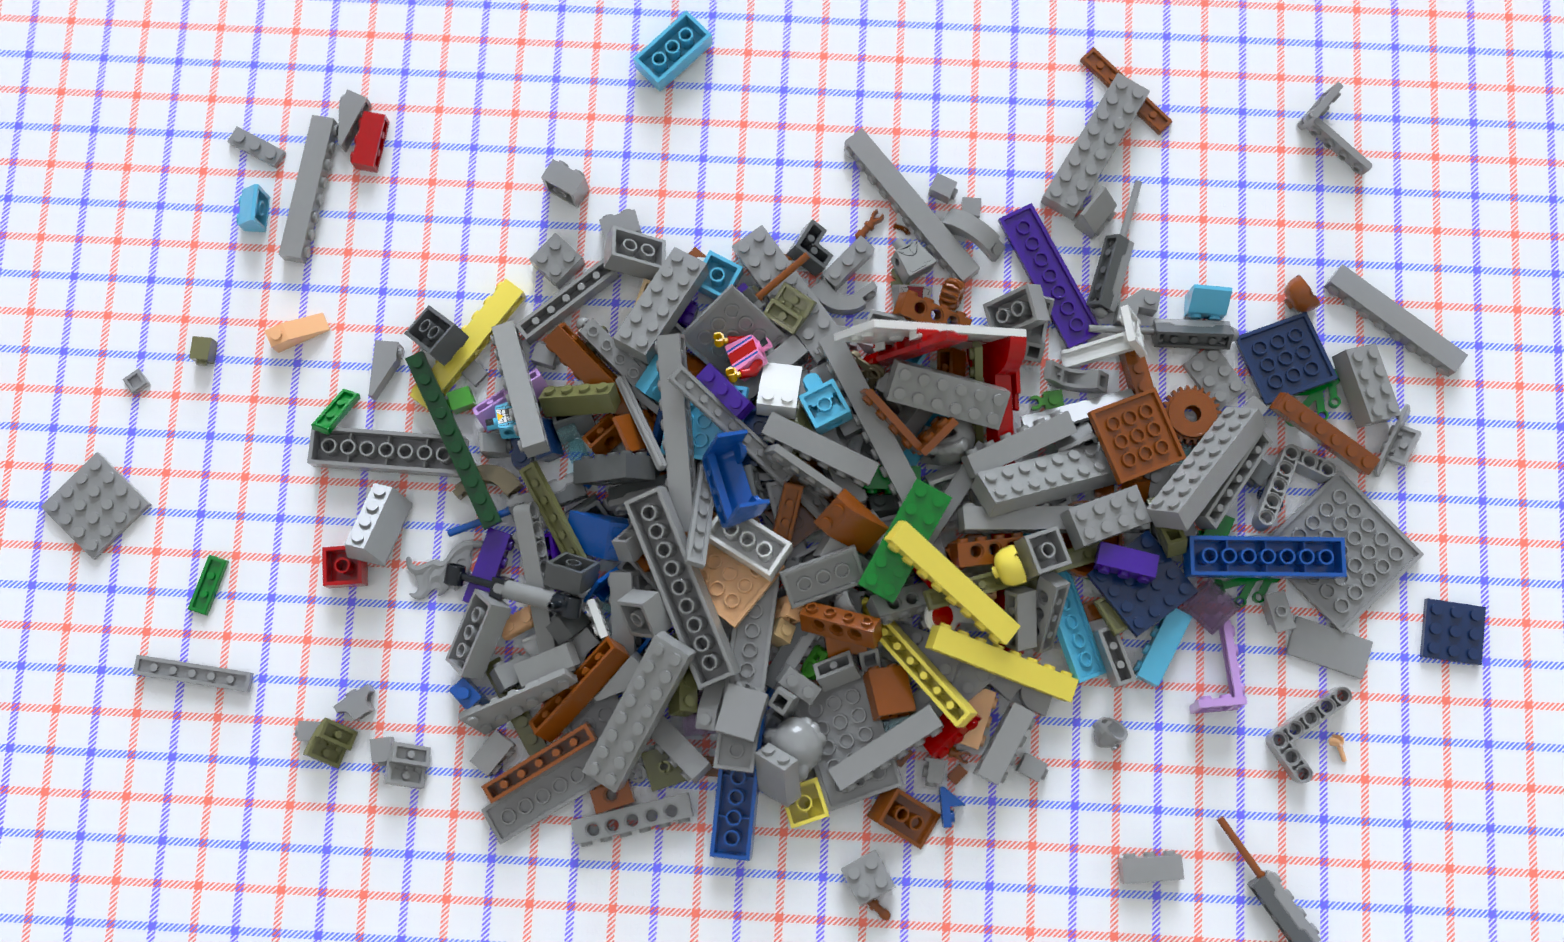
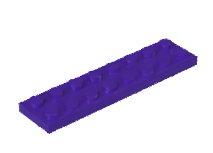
[998,203,1102,349]

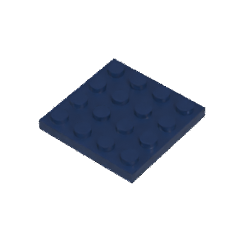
[1235,312,1338,406]
[1086,530,1199,638]

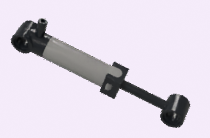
[444,563,584,619]

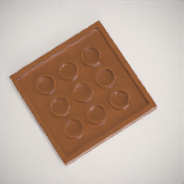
[1087,387,1187,485]

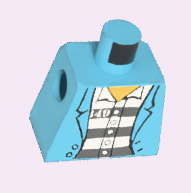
[485,402,520,439]

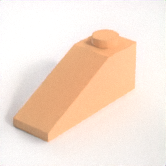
[265,313,330,353]

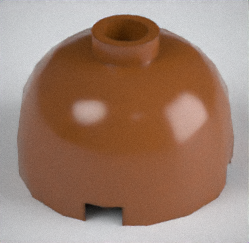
[1283,275,1321,313]

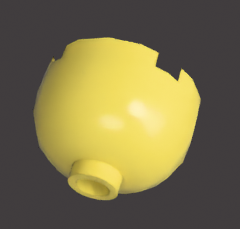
[991,544,1027,586]

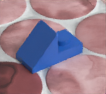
[939,786,966,828]

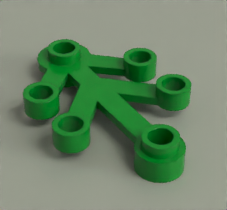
[1285,369,1341,427]
[1208,578,1280,608]

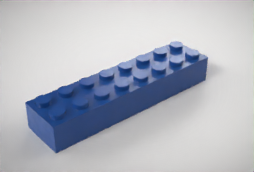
[1183,535,1347,579]
[709,703,768,861]

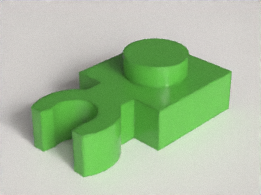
[1029,389,1064,411]

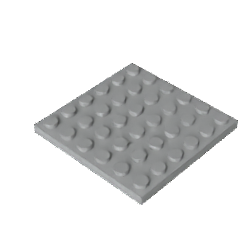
[1270,470,1424,633]

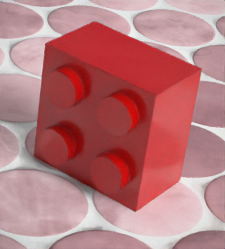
[322,546,368,588]

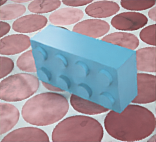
[633,10,713,92]

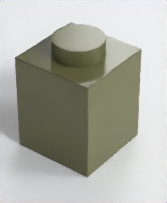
[189,336,218,366]

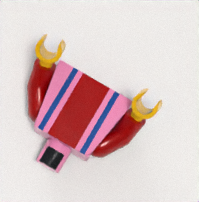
[713,332,773,383]

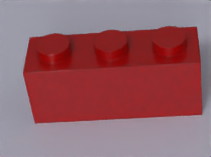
[350,111,390,173]
[923,713,982,759]

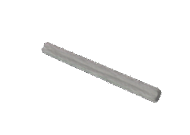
[615,375,668,471]

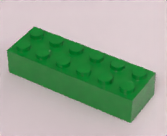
[858,478,952,604]

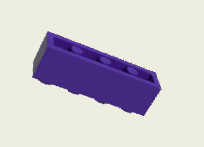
[462,528,515,603]

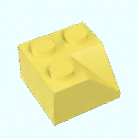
[784,777,830,829]

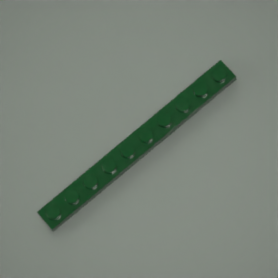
[405,350,503,530]

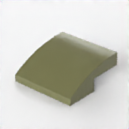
[763,282,817,335]
[303,718,358,769]

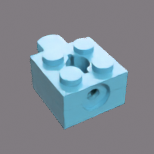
[798,373,853,435]

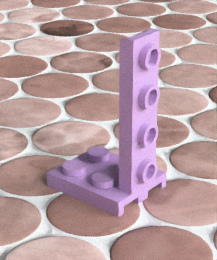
[1189,620,1247,714]

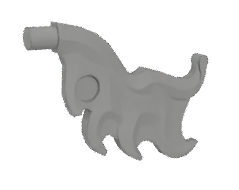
[406,539,484,599]

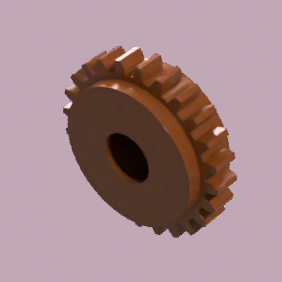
[1163,385,1222,446]

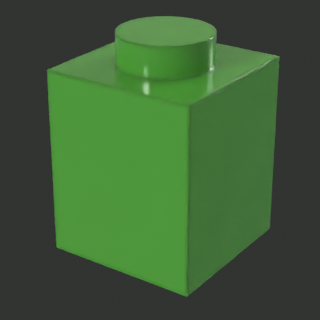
[446,386,477,414]

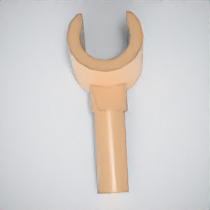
[1329,734,1347,762]

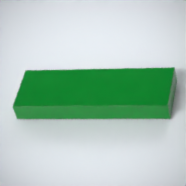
[311,389,361,435]
[188,555,229,616]

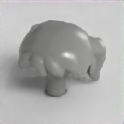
[920,419,975,466]
[762,717,827,782]

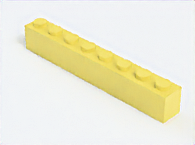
[410,279,526,411]
[884,521,1021,645]
[862,597,978,727]
[925,623,1079,702]

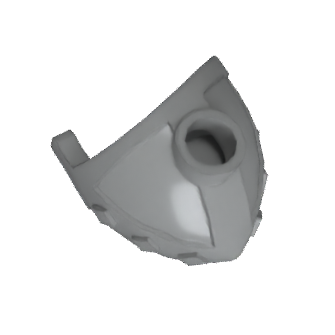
[834,588,866,614]
[1092,717,1128,751]

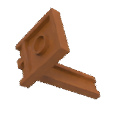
[860,388,959,457]

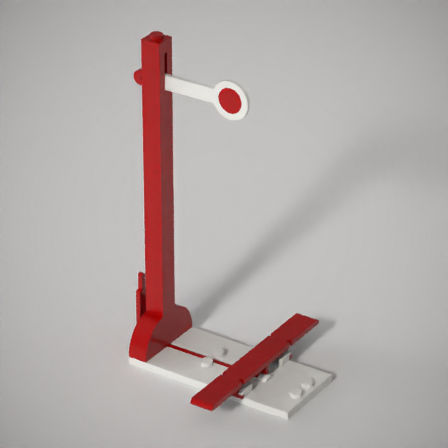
[834,319,1027,654]

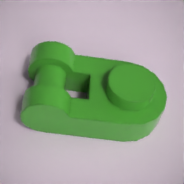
[801,645,828,680]

